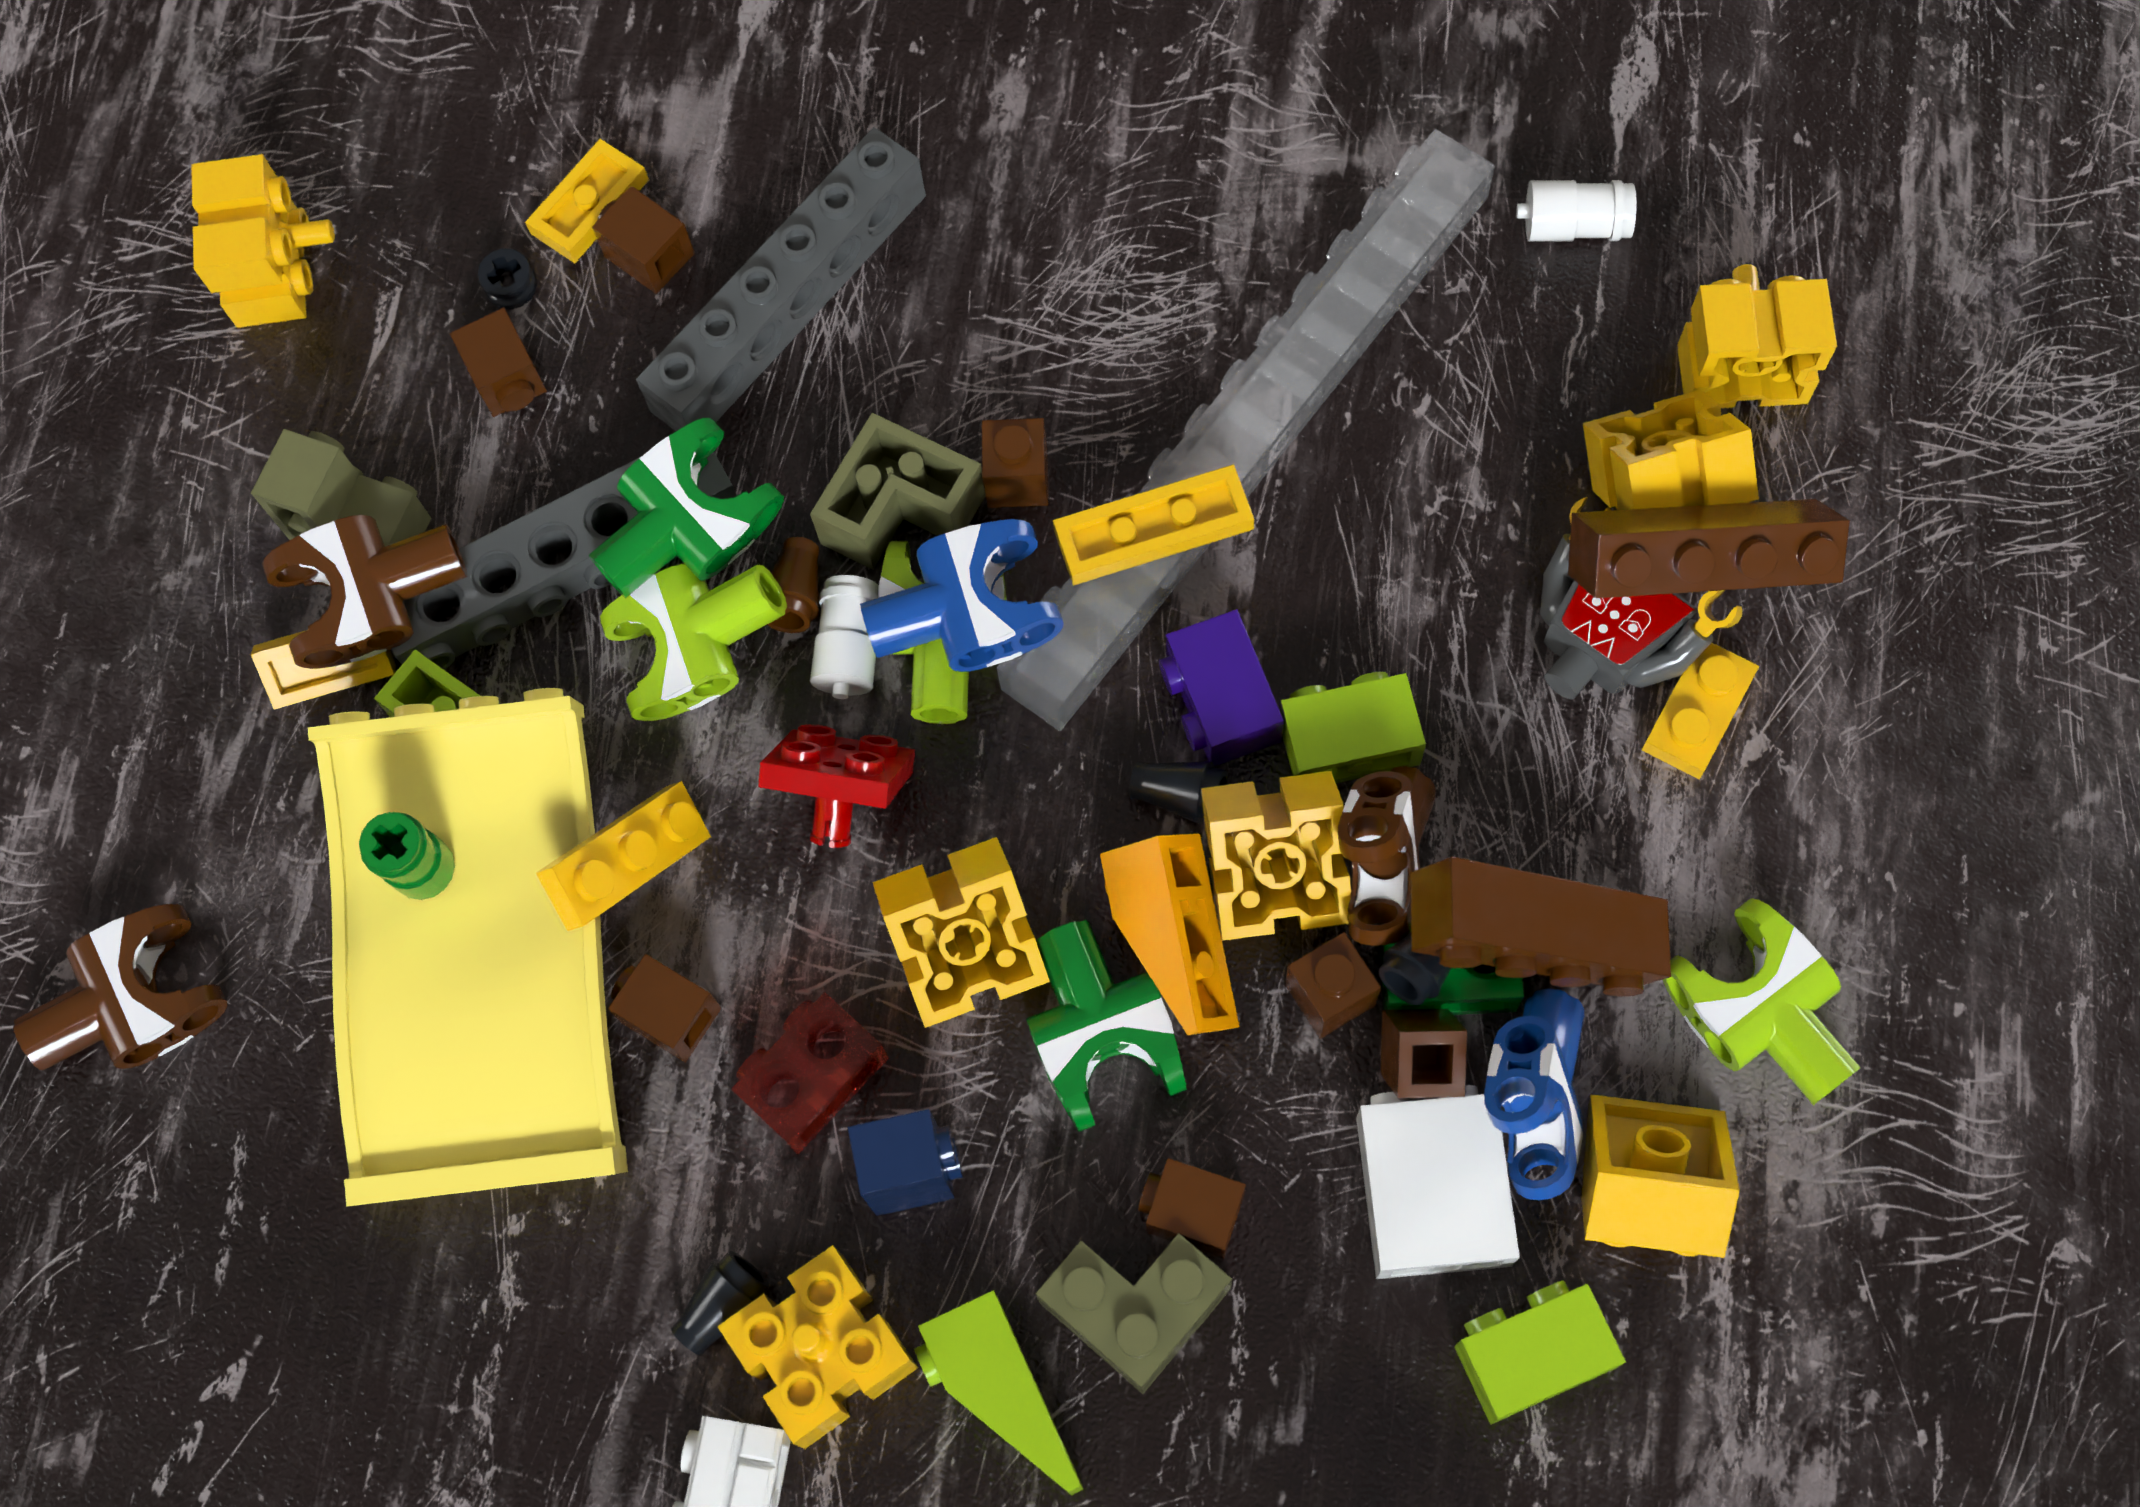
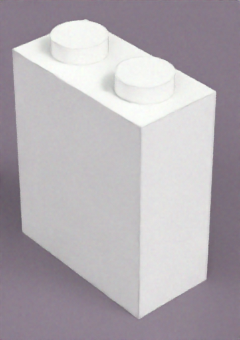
[1356,1085,1520,1279]

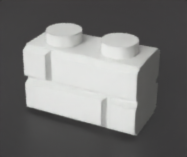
[672,1416,791,1507]

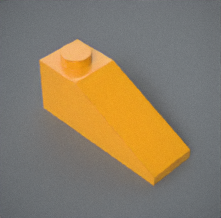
[1100,834,1240,1035]

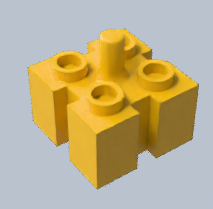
[191,154,335,328]
[1677,264,1837,409]
[1583,389,1759,510]
[1201,771,1351,941]
[872,837,1050,1028]
[717,1245,918,1449]

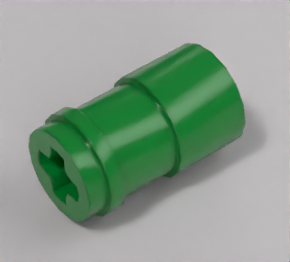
[359,812,455,900]

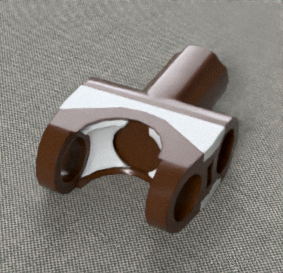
[262,515,468,669]
[1338,766,1436,946]
[13,904,228,1070]

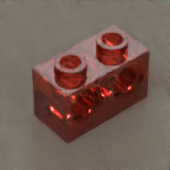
[731,992,889,1155]

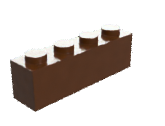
[1568,499,1850,598]
[1411,856,1671,997]

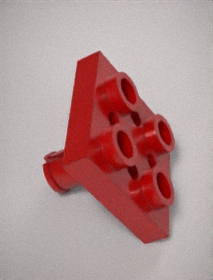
[758,724,915,848]

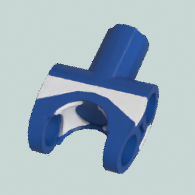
[860,519,1064,672]
[1484,989,1584,1200]

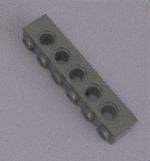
[636,127,926,431]
[392,452,737,669]

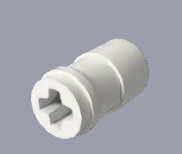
[1516,180,1636,241]
[810,575,879,699]

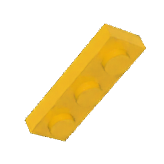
[1053,464,1254,586]
[536,781,711,931]

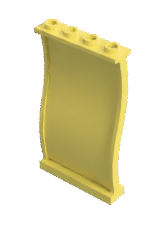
[308,688,628,1207]

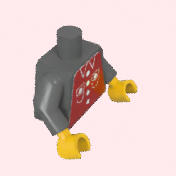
[1540,497,1742,700]

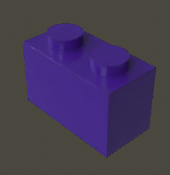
[1159,609,1284,766]

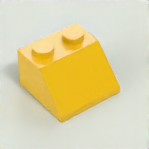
[1581,1094,1740,1258]

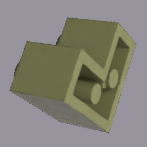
[810,413,986,570]
[251,429,431,546]
[1036,1233,1232,1394]

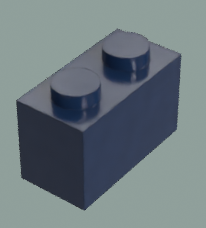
[848,1109,963,1216]

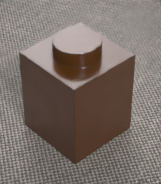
[592,186,695,295]
[449,308,547,417]
[982,418,1049,508]
[1285,932,1381,1039]
[608,954,722,1063]
[1381,1009,1467,1098]
[1138,1158,1246,1259]

